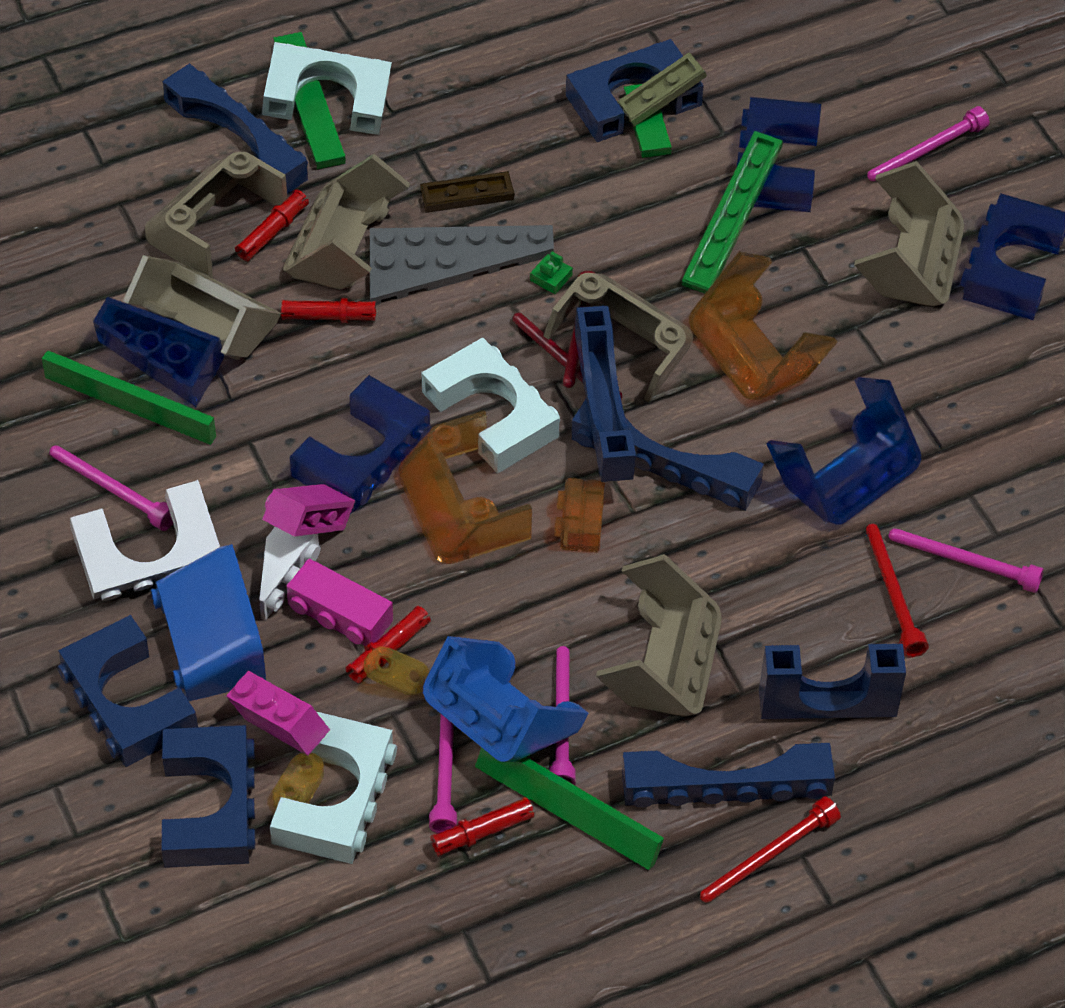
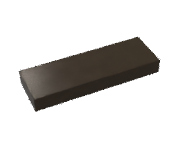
[420,171,515,213]

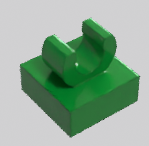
[530,252,573,294]

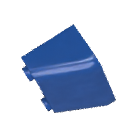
[151,544,266,701]
[423,636,589,762]

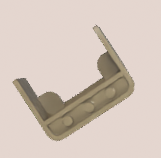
[145,152,287,278]
[283,154,410,290]
[854,161,964,307]
[123,255,281,360]
[544,273,693,402]
[596,554,722,717]

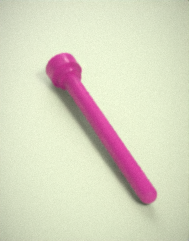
[867,106,990,181]
[49,445,173,531]
[889,528,1044,593]
[548,646,576,785]
[429,714,457,833]

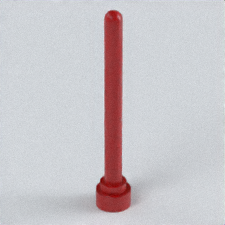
[866,524,929,658]
[700,796,841,903]

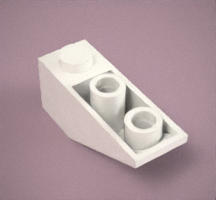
[260,527,321,621]

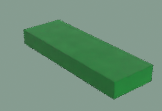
[623,84,672,158]

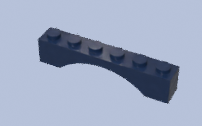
[162,63,308,194]
[574,306,636,482]
[571,399,764,511]
[622,743,835,808]

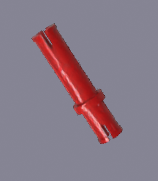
[235,190,309,262]
[281,298,376,323]
[345,606,431,683]
[430,797,534,857]

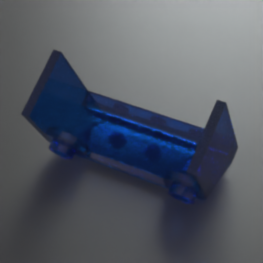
[766,377,921,525]

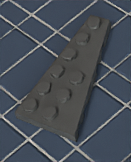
[370,225,554,305]

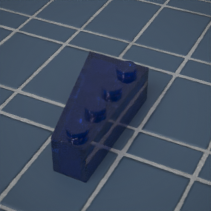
[93,297,224,407]

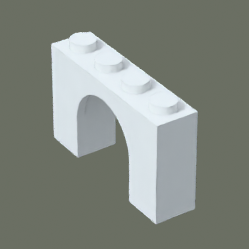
[70,480,220,601]

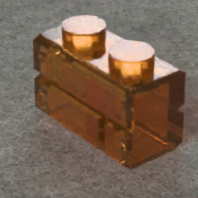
[554,478,605,553]

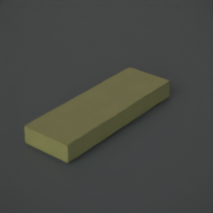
[617,52,707,126]

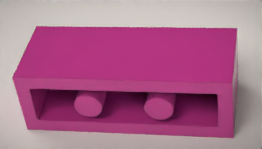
[262,484,355,537]
[286,558,393,646]
[226,671,330,756]

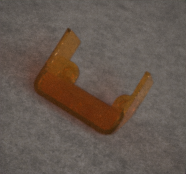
[689,251,838,400]
[399,411,532,564]

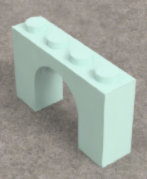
[262,42,392,135]
[421,337,560,474]
[270,712,397,864]

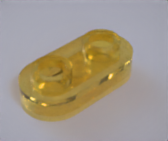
[364,647,430,695]
[273,753,324,809]

